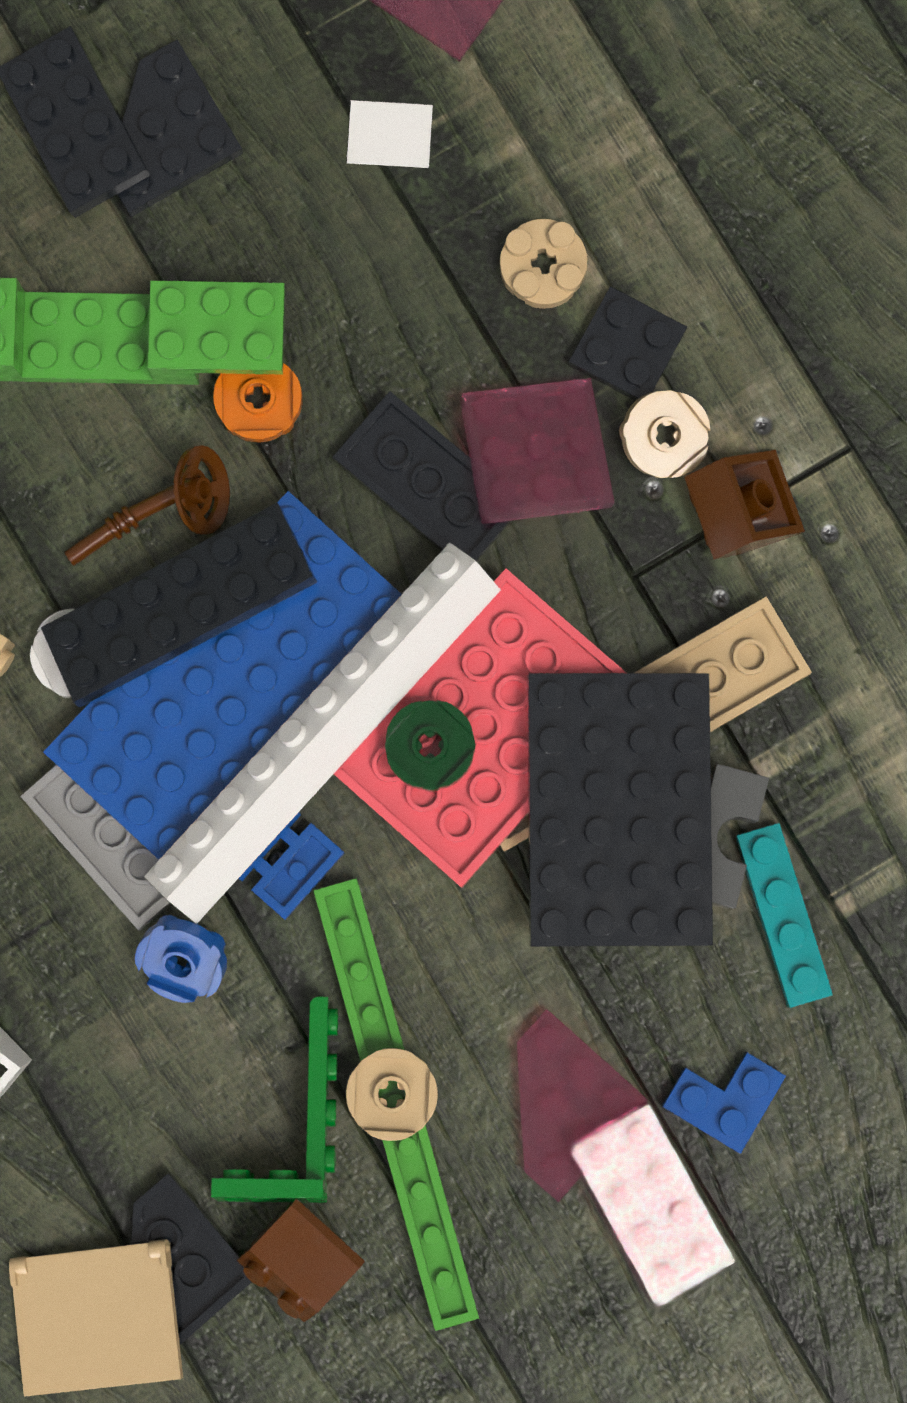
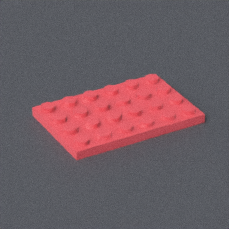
[333,568,626,888]

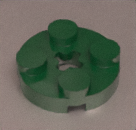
[385,700,476,792]

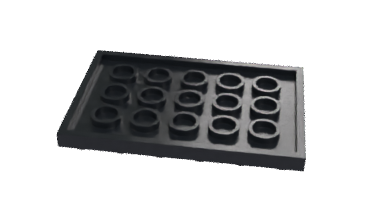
[527,673,713,947]

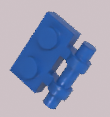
[238,812,345,920]

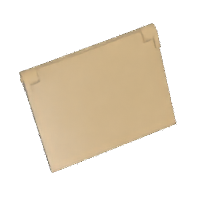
[9,1239,183,1397]

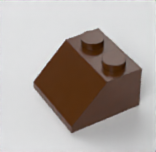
[684,450,805,560]
[237,1199,365,1322]

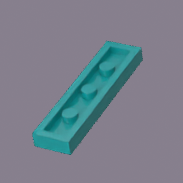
[735,823,833,1008]

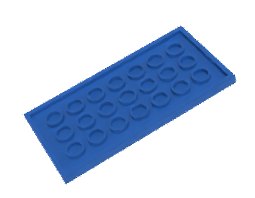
[43,491,402,859]

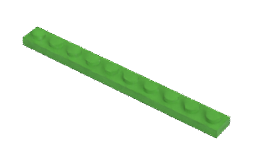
[313,878,479,1331]

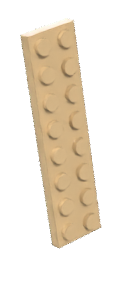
[500,597,812,852]

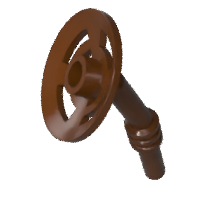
[64,445,230,566]

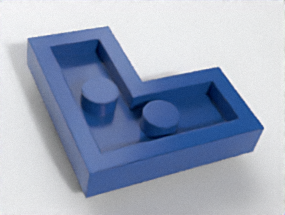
[662,1052,786,1154]

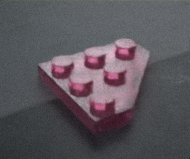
[516,1009,648,1202]

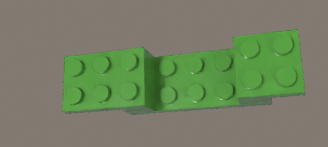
[0,278,285,385]

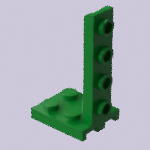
[211,996,338,1203]

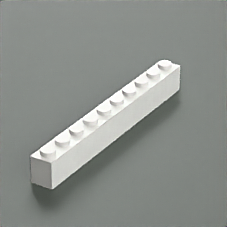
[144,543,501,924]

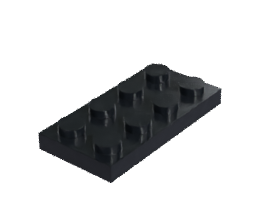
[0,26,150,218]
[333,391,525,562]

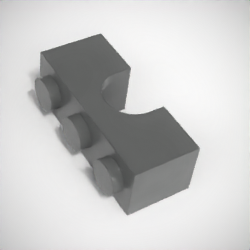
[711,764,769,910]

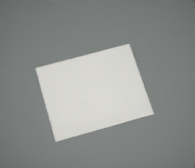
[347,100,433,168]

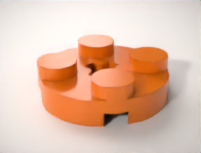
[213,363,302,443]

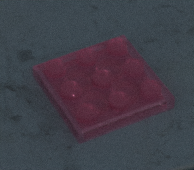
[460,378,614,524]

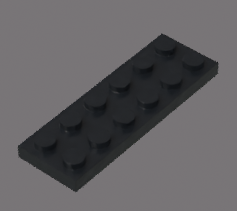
[41,503,317,708]

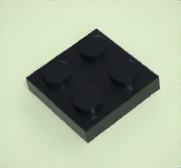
[568,286,687,401]

